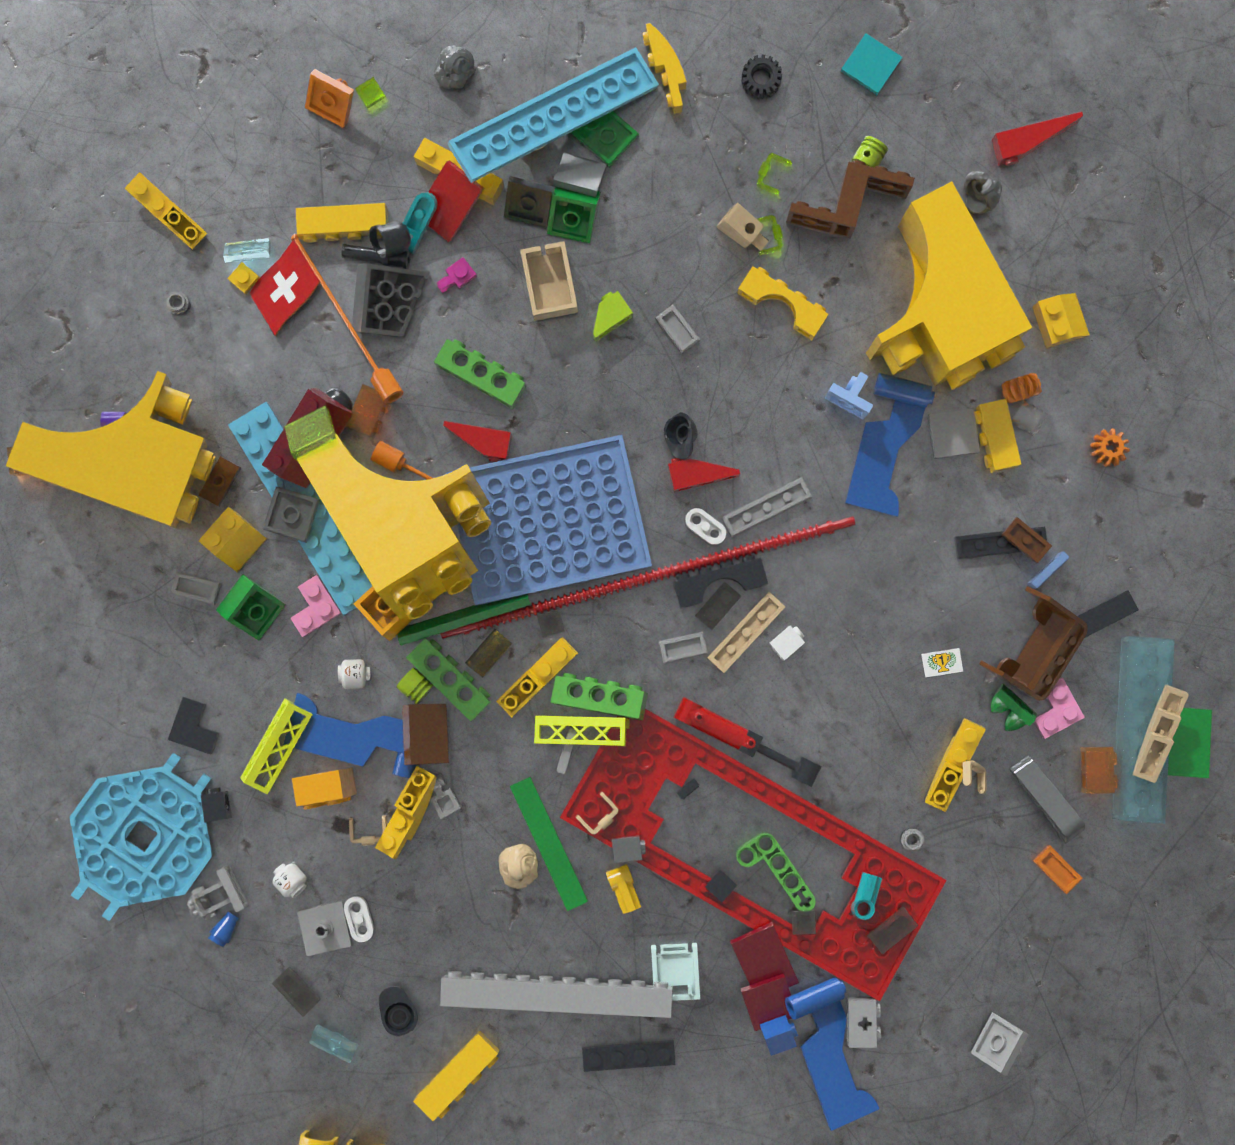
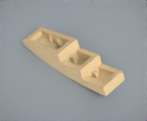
[1133,684,1189,783]

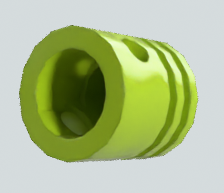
[852,136,888,168]
[396,667,434,704]

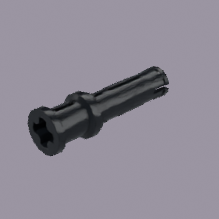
[341,244,411,269]

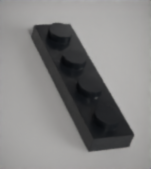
[582,1040,676,1072]

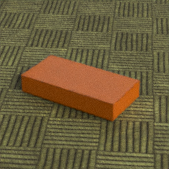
[1033,845,1083,894]

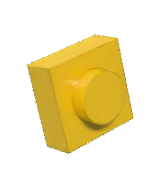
[227,262,260,294]

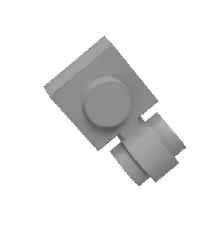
[430,773,462,819]

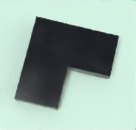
[168,697,219,754]

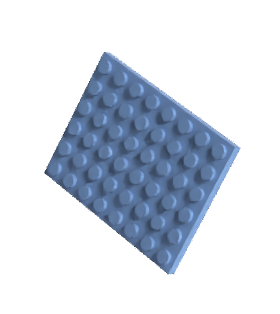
[446,435,652,606]

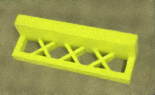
[240,698,313,795]
[534,716,629,746]

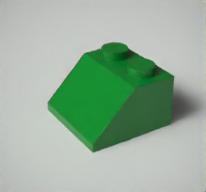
[547,187,601,243]
[216,574,286,641]

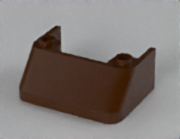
[979,586,1088,701]

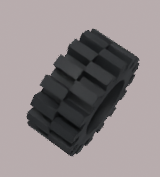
[741,54,782,99]

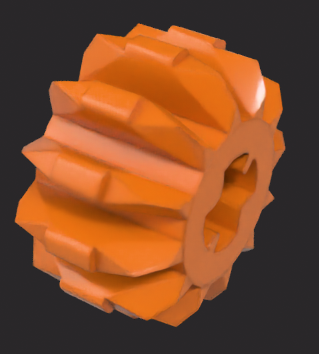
[1001,373,1042,403]
[1090,428,1130,467]

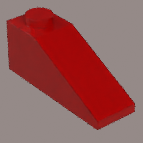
[443,421,512,463]
[668,458,740,493]

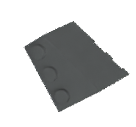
[352,264,430,337]

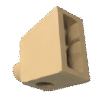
[716,203,769,251]

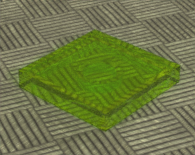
[284,406,336,459]

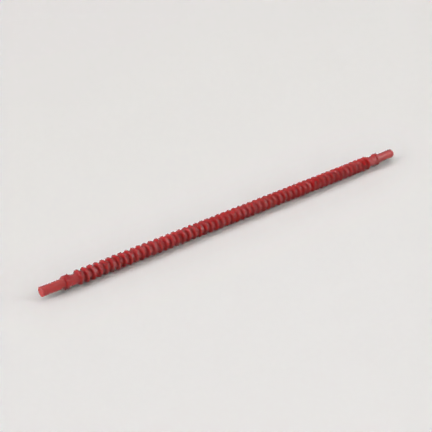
[440,517,856,639]

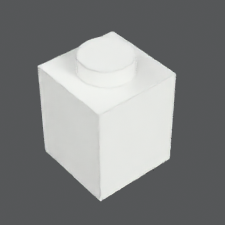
[768,626,805,661]

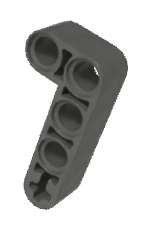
[1009,755,1085,844]

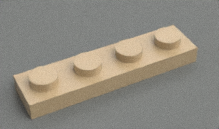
[707,592,785,673]

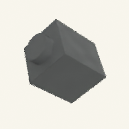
[612,835,646,863]

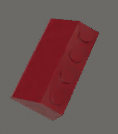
[262,388,354,488]

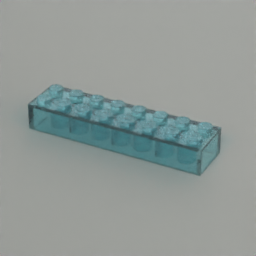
[1112,636,1175,824]

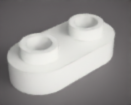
[685,508,726,545]
[344,896,374,942]

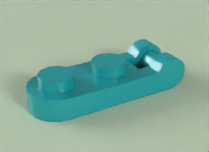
[403,192,437,254]

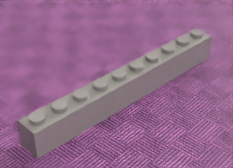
[440,971,673,1018]

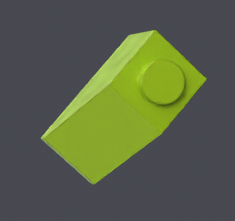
[593,291,633,342]

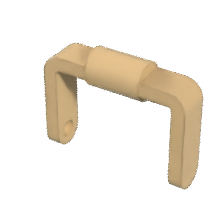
[963,760,987,794]
[576,792,618,834]
[349,815,387,846]

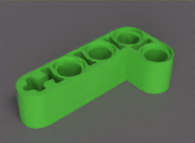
[736,832,816,912]

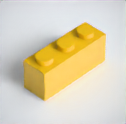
[974,399,1022,473]

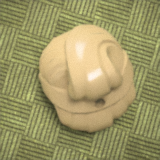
[499,844,538,889]

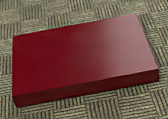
[730,922,799,987]

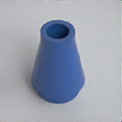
[208,912,239,948]

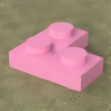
[291,575,341,637]
[1034,677,1085,739]

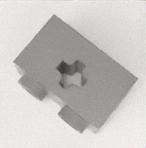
[846,997,881,1048]

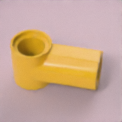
[606,864,641,914]

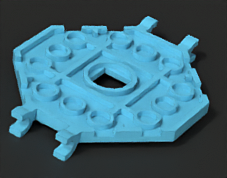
[69,753,212,921]

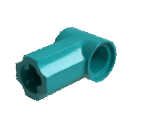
[851,872,882,920]

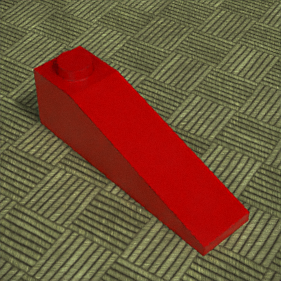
[992,112,1083,166]

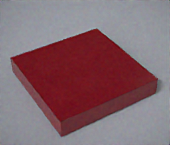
[740,973,792,1031]

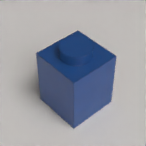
[760,1015,798,1056]

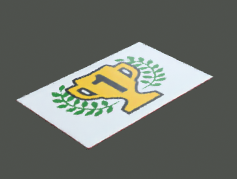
[921,648,963,677]

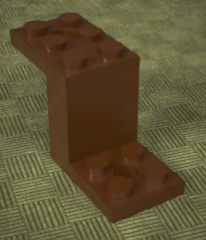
[786,161,915,239]

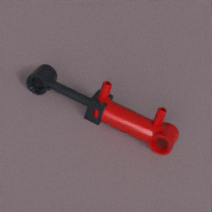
[673,697,822,787]

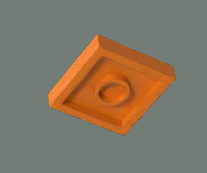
[305,69,354,128]

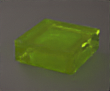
[355,77,386,109]

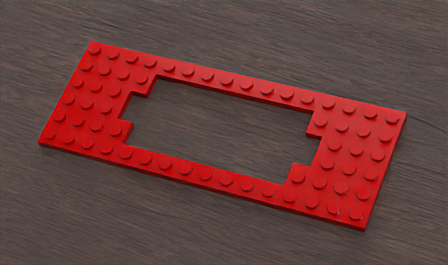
[560,700,947,1001]

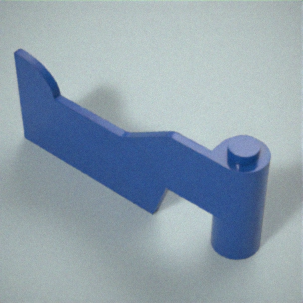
[845,372,935,517]
[283,693,418,778]
[785,977,879,1131]

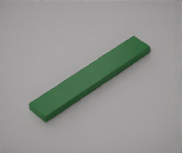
[397,594,530,646]
[510,776,588,911]

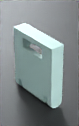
[651,943,700,1001]

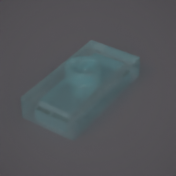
[223,238,271,262]
[309,1024,359,1063]

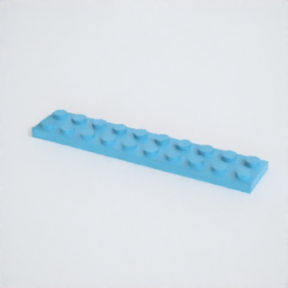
[447,47,659,183]
[228,402,372,616]

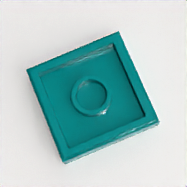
[840,33,902,95]

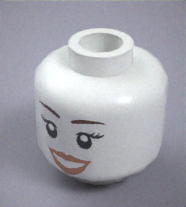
[338,659,370,689]
[272,863,307,898]

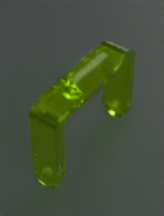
[757,153,792,195]
[757,215,783,255]

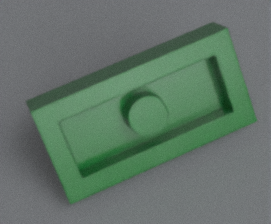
[991,683,1037,731]

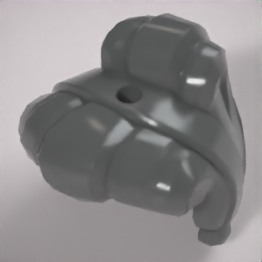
[434,46,475,90]
[964,171,1002,215]

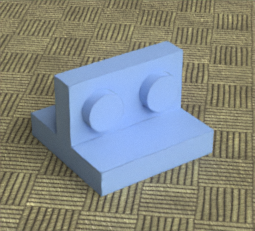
[825,372,873,420]

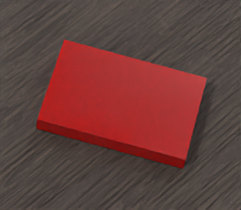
[428,160,484,242]

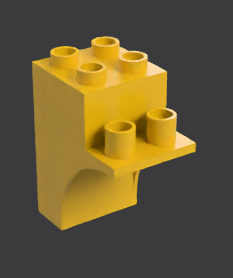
[866,181,1032,390]
[6,371,216,529]
[297,434,491,620]

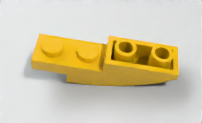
[642,23,687,114]
[124,172,207,250]
[496,637,578,718]
[925,718,986,812]
[375,766,437,859]

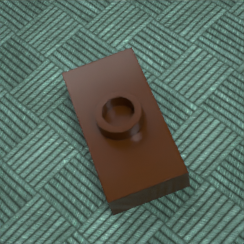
[198,456,241,507]
[1001,517,1052,564]

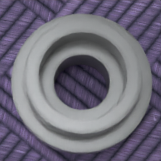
[166,292,189,314]
[901,829,924,852]

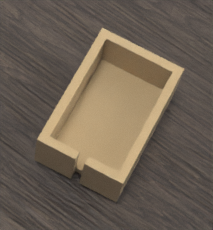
[520,241,578,321]

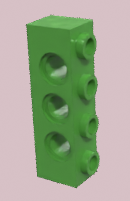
[434,339,526,409]
[406,638,491,722]
[551,673,648,720]

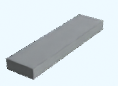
[722,477,812,538]

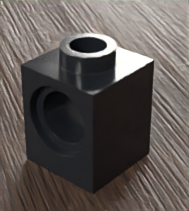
[200,787,232,823]

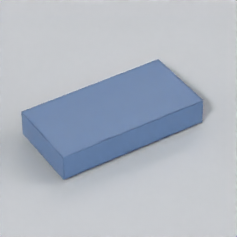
[1027,551,1069,589]

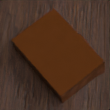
[402,704,449,765]

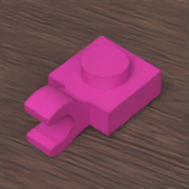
[437,257,477,293]

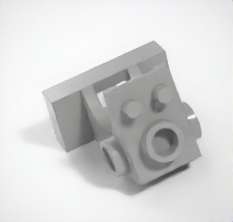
[187,865,249,921]

